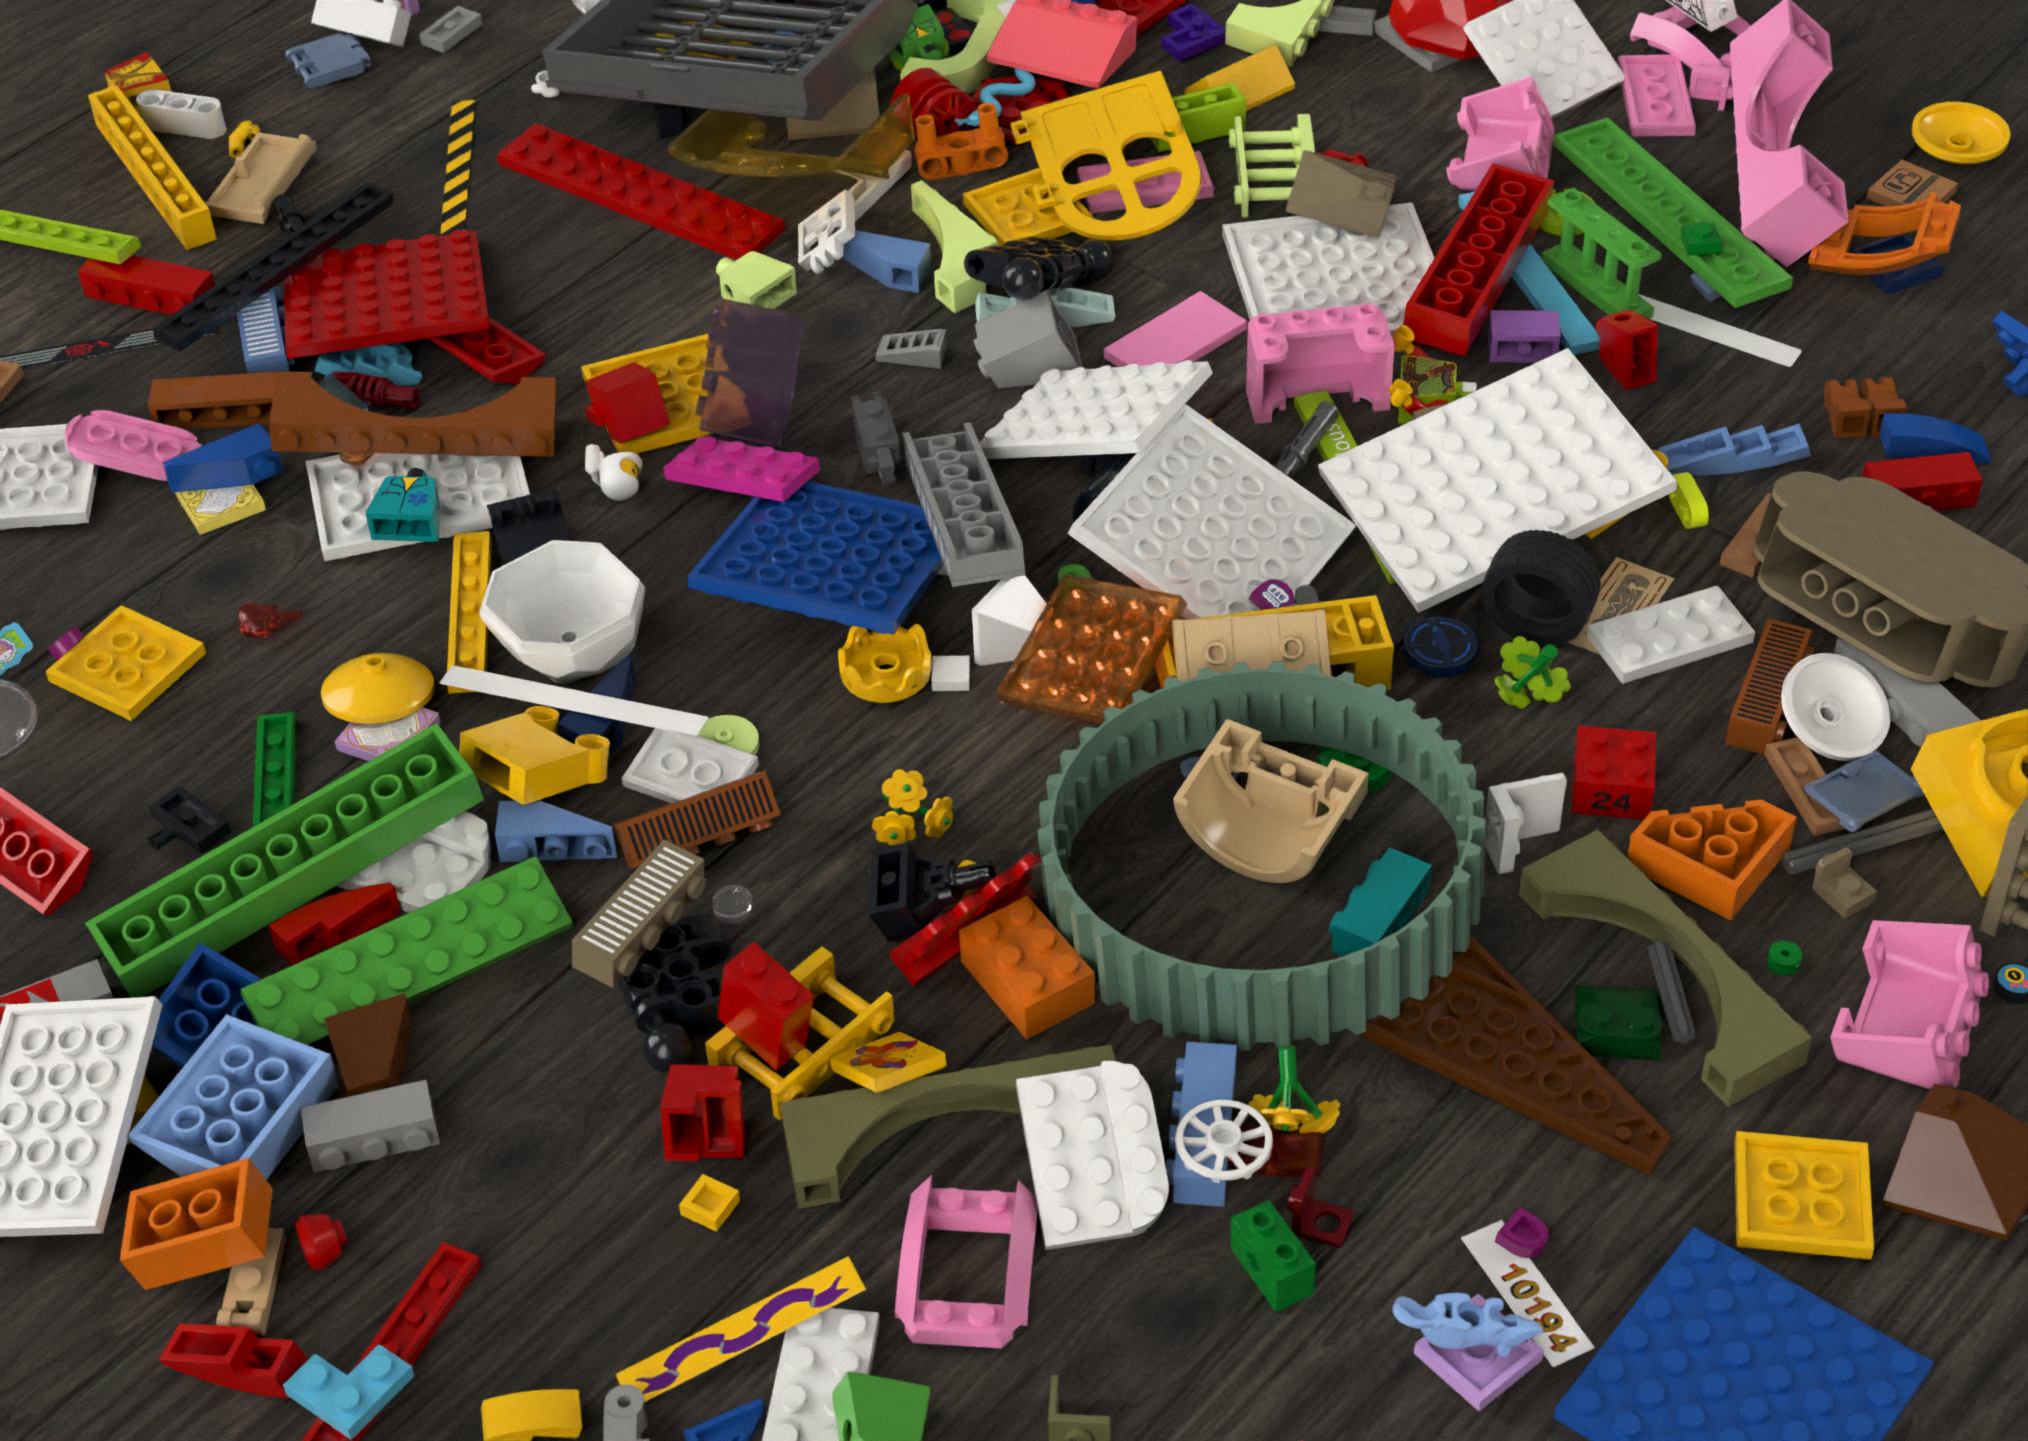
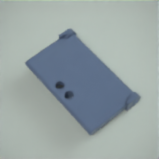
[1804,751,1924,832]

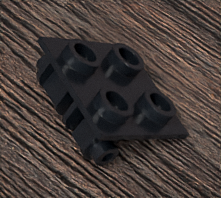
[487,488,571,566]

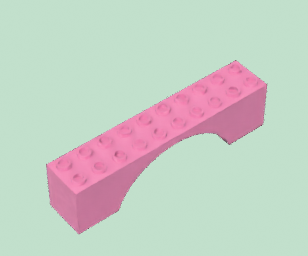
[1730,0,1848,267]

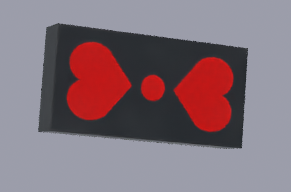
[934,7,973,54]

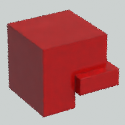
[584,362,670,444]
[660,1064,746,1161]

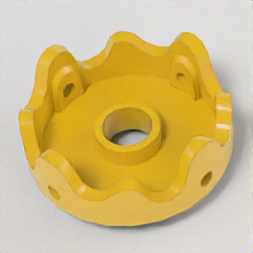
[838,624,932,703]

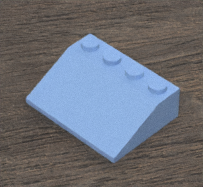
[127,1014,339,1180]

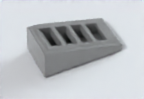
[875,329,948,369]

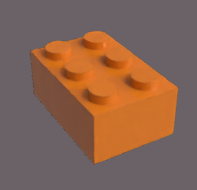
[959,896,1095,1040]
[120,1158,273,1290]

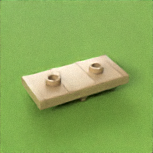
[205,133,317,224]
[1172,609,1331,682]

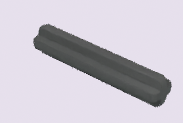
[1647,940,1696,1045]

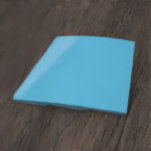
[314,342,422,386]

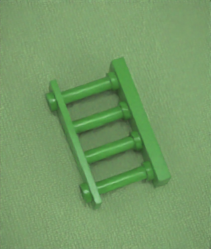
[1542,187,1662,319]

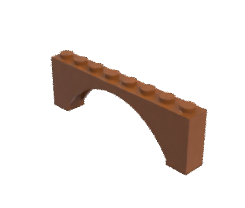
[269,371,556,457]

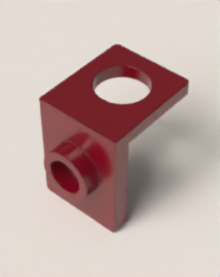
[1287,1166,1354,1248]

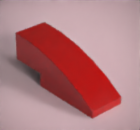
[269,883,401,966]
[159,1323,308,1399]

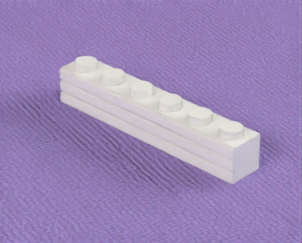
[831,146,912,228]

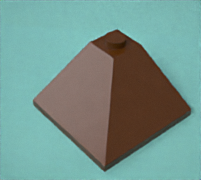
[1883,1083,2028,1241]

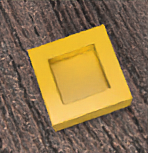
[679,1174,740,1232]

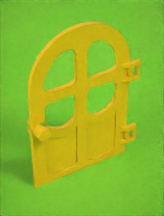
[1010,70,1202,241]

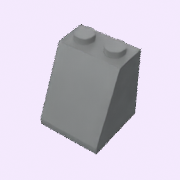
[974,290,1082,389]

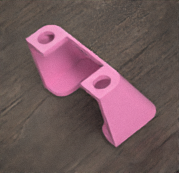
[1830,920,1989,1090]

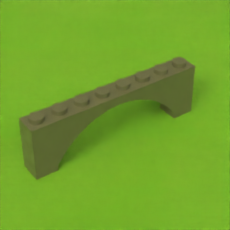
[1519,829,1812,1107]
[780,1045,1116,1209]

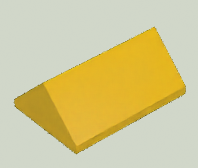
[1185,44,1295,111]

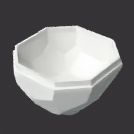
[479,540,645,684]

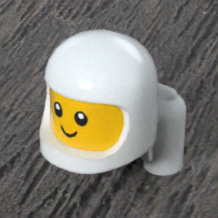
[585,444,643,501]

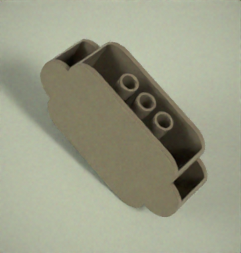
[1753,471,2028,687]

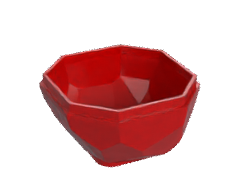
[1388,0,1514,60]

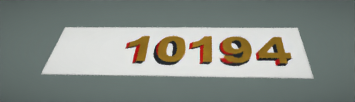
[1461,1220,1595,1367]

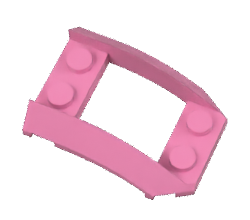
[1630,7,1750,81]
[895,1175,1038,1348]

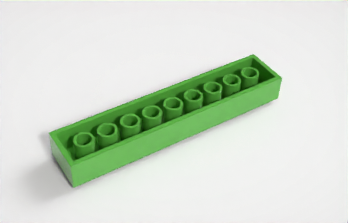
[85,723,484,998]

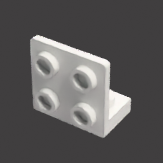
[1485,773,1567,875]

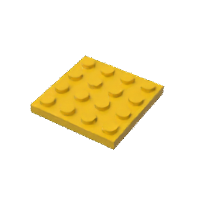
[581,333,752,454]

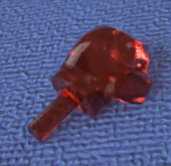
[237,602,302,639]

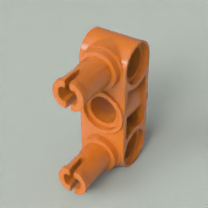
[914,103,1008,180]

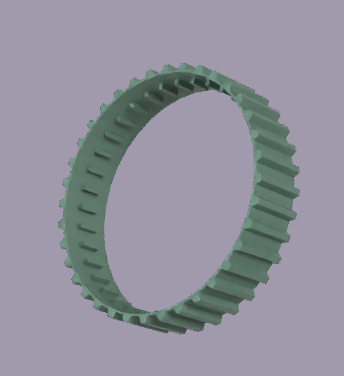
[1038,661,1486,1051]

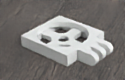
[798,189,855,275]

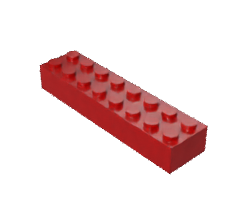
[1403,163,1554,356]

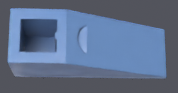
[837,227,932,293]
[495,800,617,862]

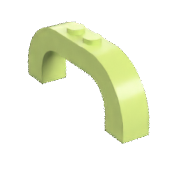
[900,0,1007,95]

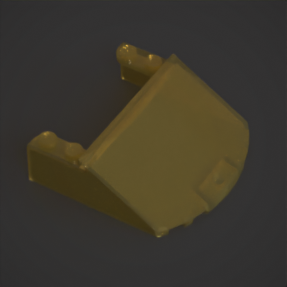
[667,94,915,181]

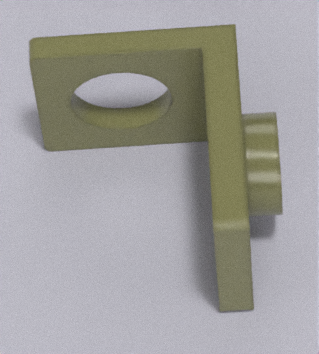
[1048,1375,1111,1441]

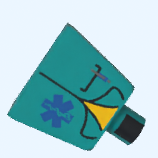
[365,468,440,542]

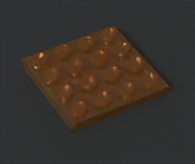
[995,574,1188,724]

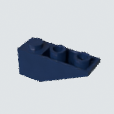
[558,655,636,756]

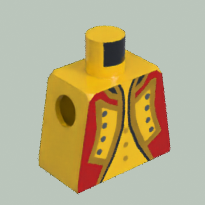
[94,52,171,114]

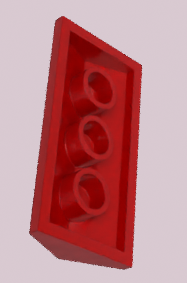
[428,317,545,385]
[0,787,94,916]

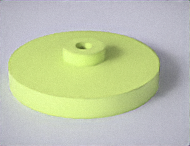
[698,715,759,755]

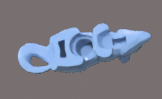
[1393,1293,1543,1357]

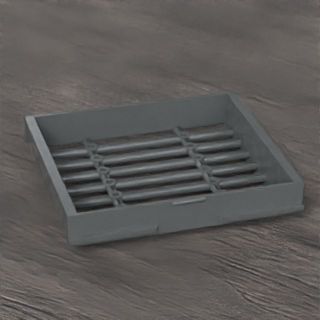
[542,0,924,121]

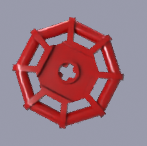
[971,75,1070,146]

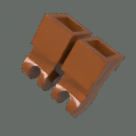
[1824,377,1907,439]

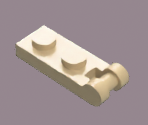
[216,1228,286,1335]

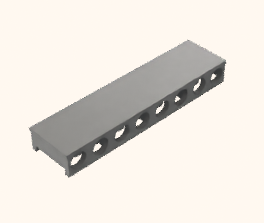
[902,422,1026,587]

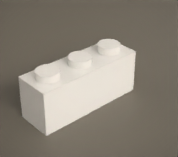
[311,0,411,47]

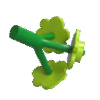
[1495,636,1571,709]

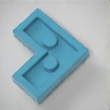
[283,1344,414,1440]

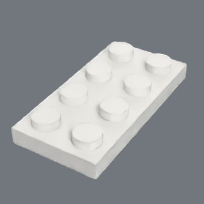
[1586,585,1755,684]
[762,1308,880,1441]

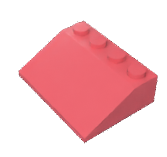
[987,0,1137,89]

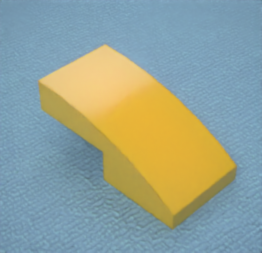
[481,1389,582,1441]

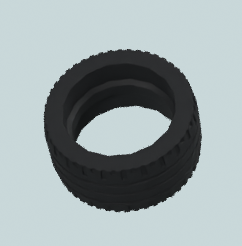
[1481,530,1601,646]

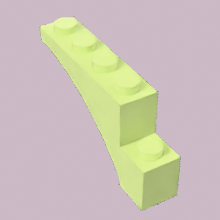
[911,180,999,313]

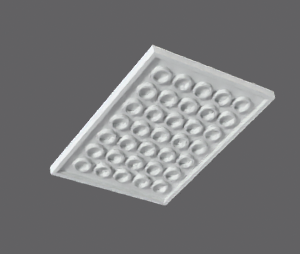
[1318,348,1677,613]

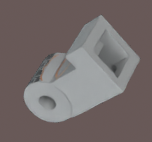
[603,1384,650,1441]

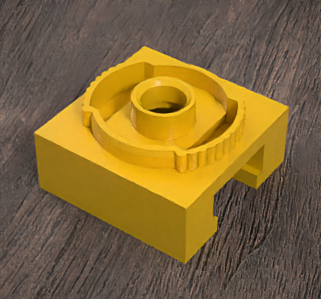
[1911,709,2028,898]

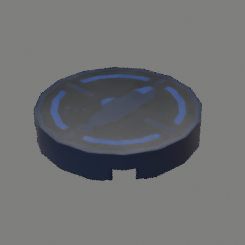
[1403,617,1478,677]

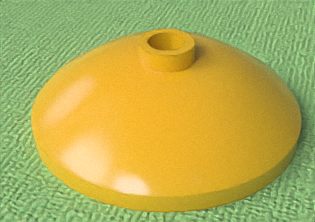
[1912,102,2011,165]
[321,653,434,724]

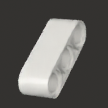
[136,90,227,139]

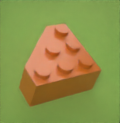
[1627,800,1797,921]

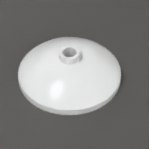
[1781,653,1890,761]

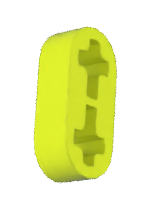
[1668,472,1709,529]

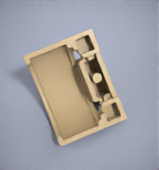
[1173,719,1368,883]

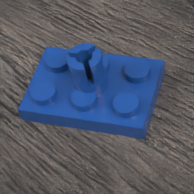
[1992,311,2028,398]

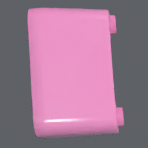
[1447,76,1554,191]

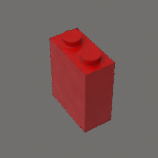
[718,942,814,1071]

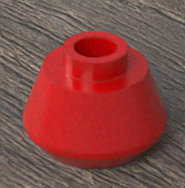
[294,1214,348,1272]

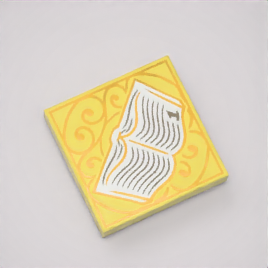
[175,484,266,535]

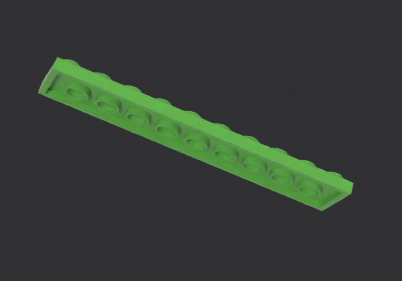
[1553,117,1793,308]

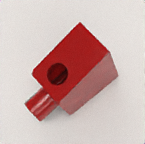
[1595,310,1658,390]

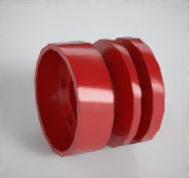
[890,68,974,139]

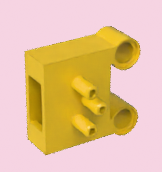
[459,706,610,805]

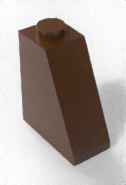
[324,993,413,1097]

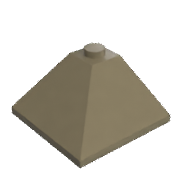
[1285,150,1397,238]

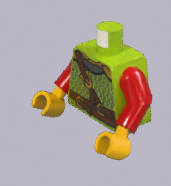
[1388,325,1477,423]

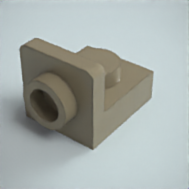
[1812,847,1877,919]

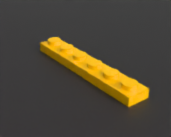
[447,531,491,694]

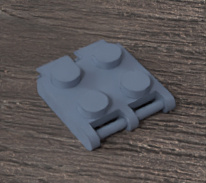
[285,33,372,89]

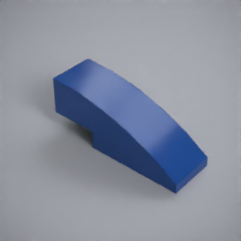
[1880,413,1991,465]

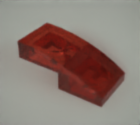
[1229,1125,1325,1177]

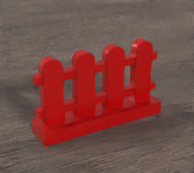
[889,853,1042,987]

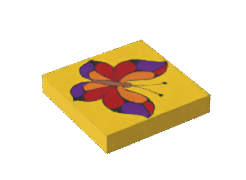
[830,1032,947,1093]

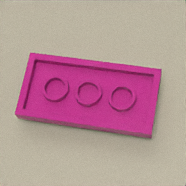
[663,436,820,502]

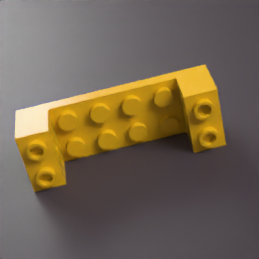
[1155,595,1394,690]

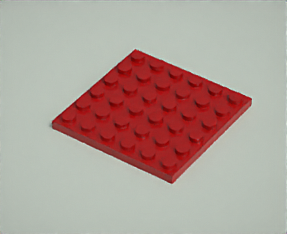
[284,230,490,359]

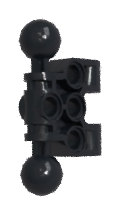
[964,237,1115,300]
[618,913,731,1073]

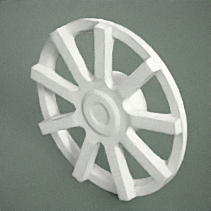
[1175,1100,1273,1183]

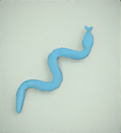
[955,68,1036,126]

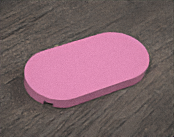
[65,410,202,481]

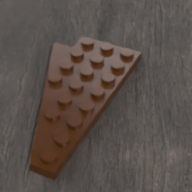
[1358,935,1672,1176]

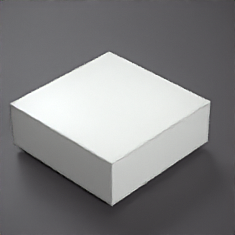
[932,655,970,691]

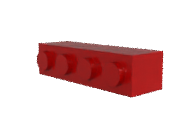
[78,255,215,315]

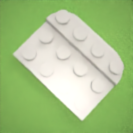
[336,811,492,913]
[1016,1061,1169,1250]

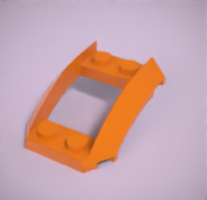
[1808,192,1961,275]

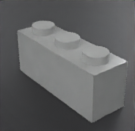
[300,1079,440,1172]

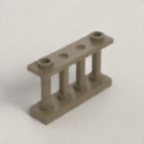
[1979,796,2028,937]

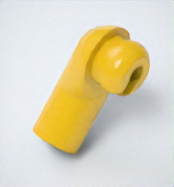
[229,120,260,159]

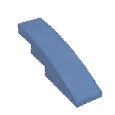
[1658,424,1811,476]

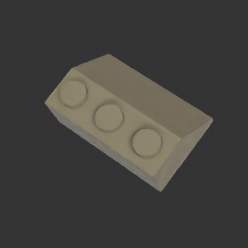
[786,68,881,140]

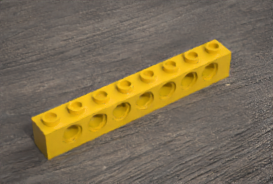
[88,85,217,250]

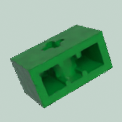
[1230,1200,1316,1312]

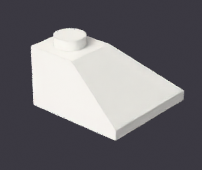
[972,575,1054,666]

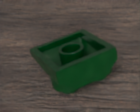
[1575,985,1662,1061]

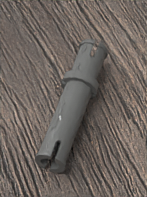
[1274,401,1339,479]

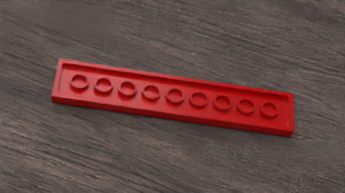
[497,123,785,260]

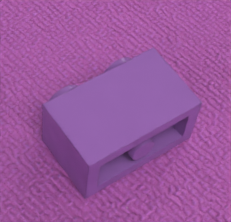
[1488,310,1561,363]

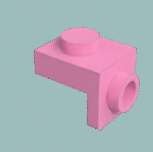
[1688,65,1733,111]

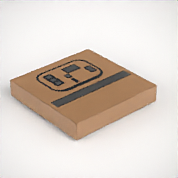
[1867,159,1958,207]

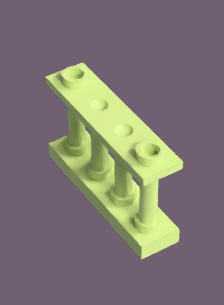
[1229,114,1315,218]

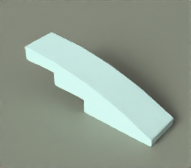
[975,288,1115,327]

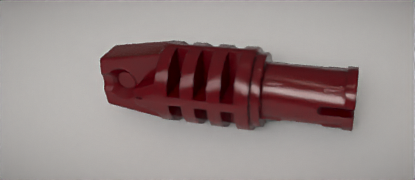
[328,372,421,410]

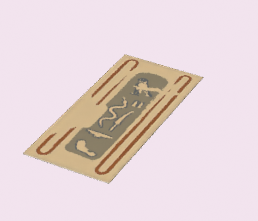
[1566,557,1675,654]

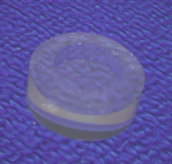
[712,885,753,924]

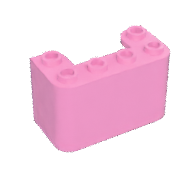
[1246,303,1395,424]

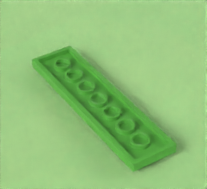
[241,856,573,1047]

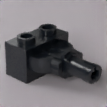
[869,842,997,941]

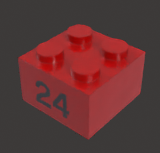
[1571,725,1656,820]

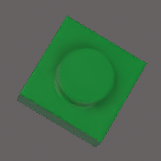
[1681,223,1722,256]

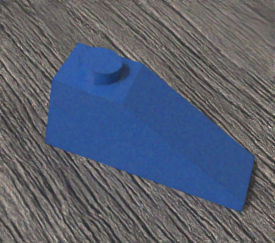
[162,423,283,493]

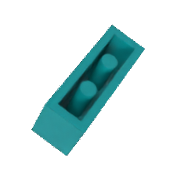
[1329,847,1432,956]

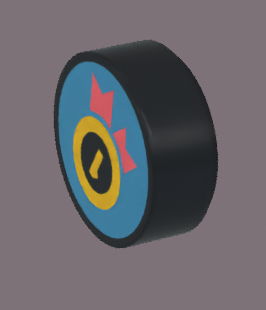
[1993,963,2028,1004]

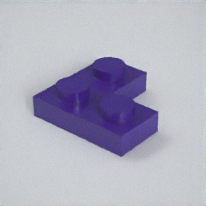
[1162,4,1226,61]

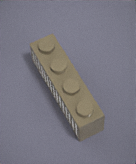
[572,840,706,988]

